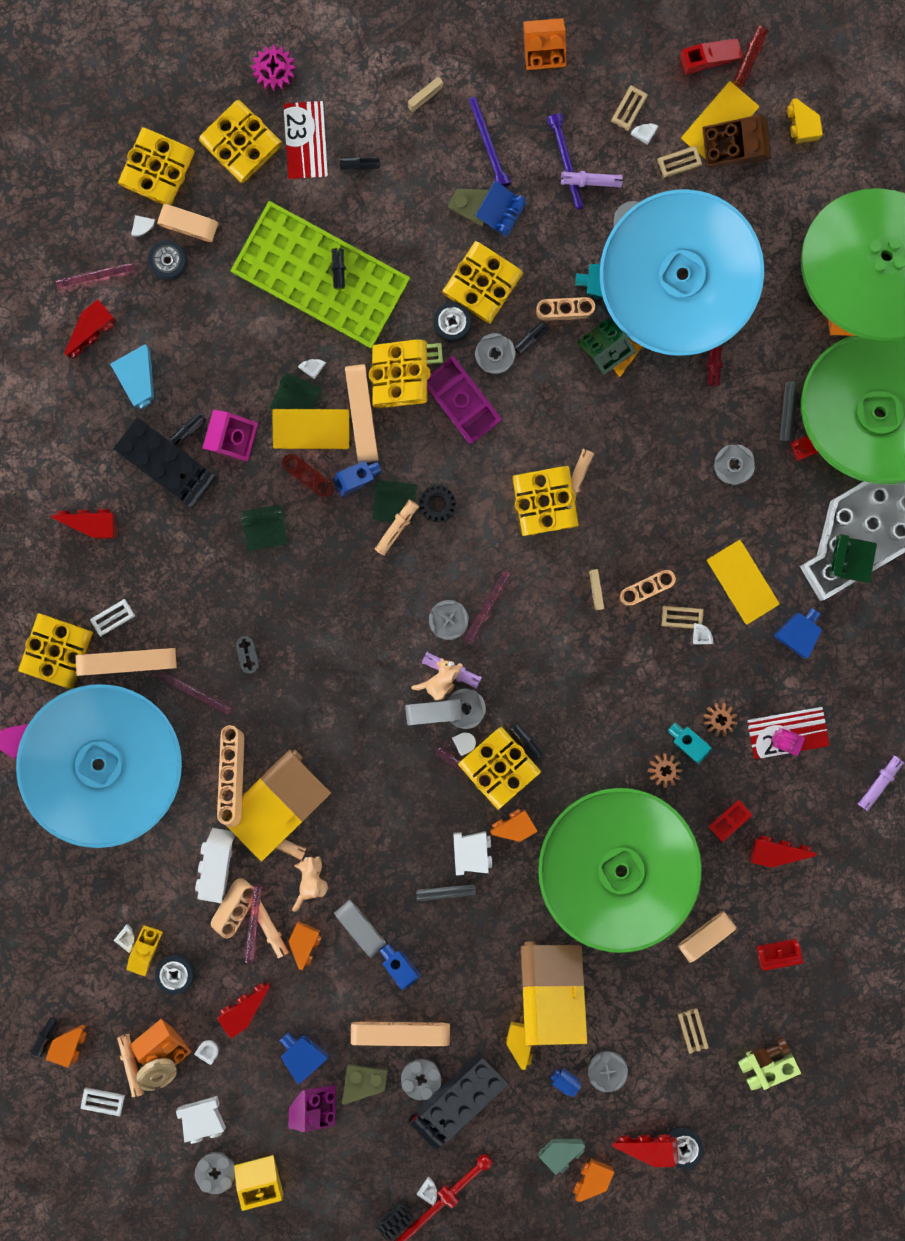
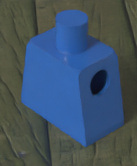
[333,461,382,497]
[773,608,822,659]
[380,944,422,990]
[280,1032,329,1085]

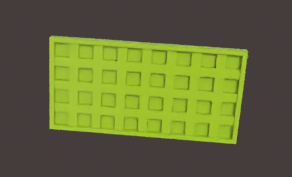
[230,201,410,349]

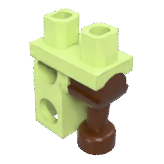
[738,1037,801,1090]

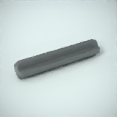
[780,382,797,441]
[416,884,476,901]

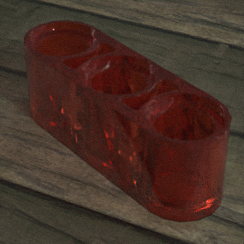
[282,454,333,498]

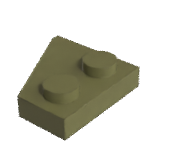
[448,188,489,227]
[342,1064,388,1105]

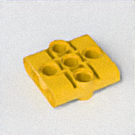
[199,100,282,183]
[117,127,195,205]
[442,241,524,324]
[369,340,430,408]
[512,466,579,536]
[18,613,93,689]
[458,726,541,810]

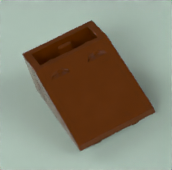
[702,114,772,167]

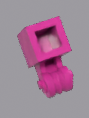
[771,727,805,756]

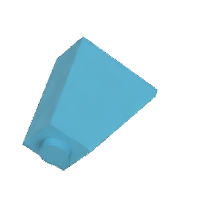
[110,344,154,409]

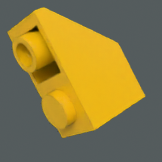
[787,98,823,144]
[126,925,163,977]
[506,1021,533,1070]

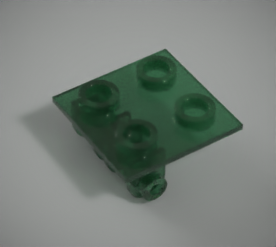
[269,372,322,410]
[372,479,417,525]
[241,505,288,551]

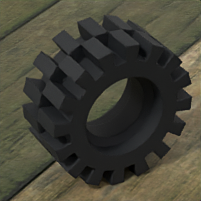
[419,485,456,522]
[375,1202,414,1240]

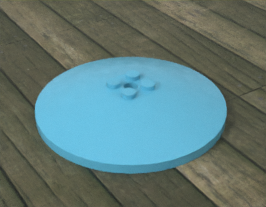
[600,189,764,356]
[16,684,182,848]

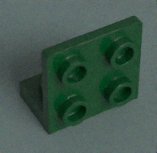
[577,319,636,375]
[829,534,877,583]

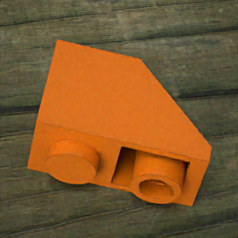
[490,809,538,842]
[289,921,322,970]
[46,1024,87,1068]
[573,1158,614,1202]

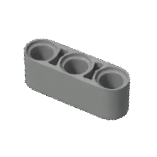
[405,699,462,725]
[334,900,387,958]

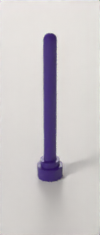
[469,96,512,188]
[547,113,583,209]

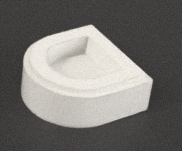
[452,732,476,756]
[194,1040,219,1065]

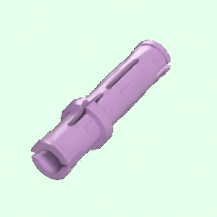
[561,171,623,188]
[422,652,482,689]
[857,756,904,811]

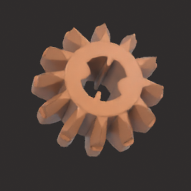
[703,703,737,737]
[648,753,683,788]

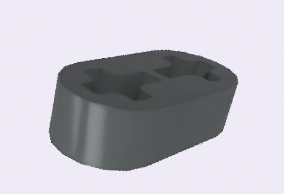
[236,636,259,673]

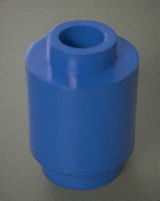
[551,1068,582,1097]

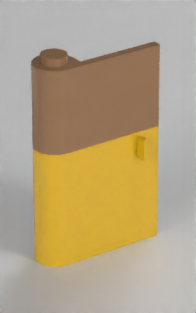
[226,749,331,862]
[521,942,587,1046]

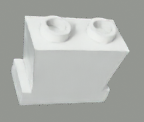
[454,831,492,875]
[176,1096,226,1144]

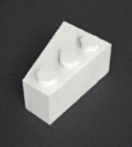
[195,828,236,903]

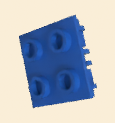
[475,181,526,237]

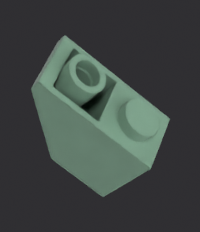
[538,1139,585,1175]

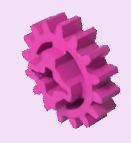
[251,45,296,91]

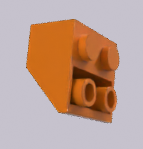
[523,18,566,70]
[130,1019,192,1066]

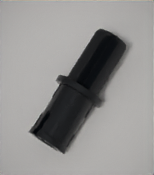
[340,155,380,171]
[330,248,346,290]
[514,321,550,355]
[169,412,206,447]
[509,723,542,761]
[30,1017,60,1057]

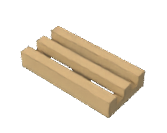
[408,77,443,113]
[611,85,648,131]
[657,146,702,179]
[589,569,604,611]
[661,606,703,629]
[677,1008,709,1054]

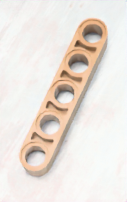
[345,364,379,464]
[75,648,177,676]
[217,725,244,827]
[351,1022,450,1046]

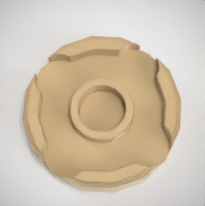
[136,1058,177,1091]

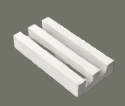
[90,599,136,637]
[80,1087,125,1116]

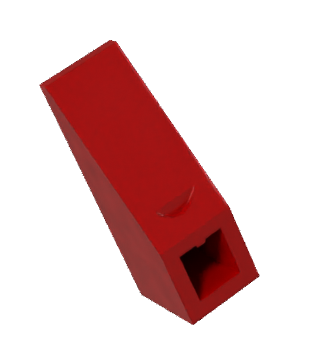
[680,39,743,75]
[64,299,116,359]
[51,509,116,539]
[749,835,817,868]
[217,982,271,1039]
[612,1134,679,1167]

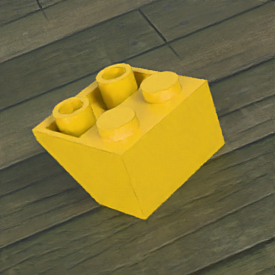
[234,1155,284,1211]

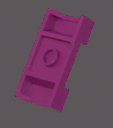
[427,356,502,445]

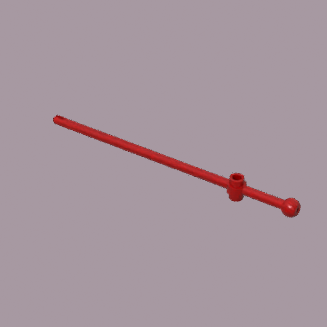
[396,1154,493,1241]

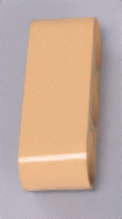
[157,204,218,242]
[536,297,595,321]
[619,570,676,606]
[211,878,257,939]
[677,911,737,963]

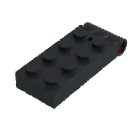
[113,417,217,509]
[407,1052,509,1150]

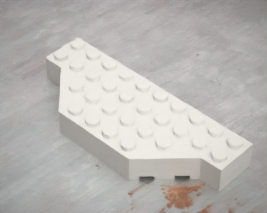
[799,481,905,601]

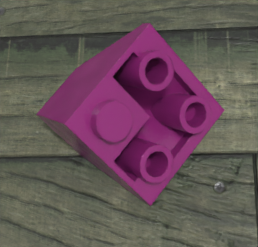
[289,1085,336,1132]

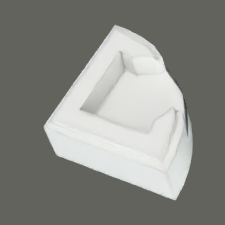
[631,123,659,145]
[131,215,156,237]
[298,359,326,380]
[693,623,714,644]
[114,924,135,953]
[417,1177,437,1206]

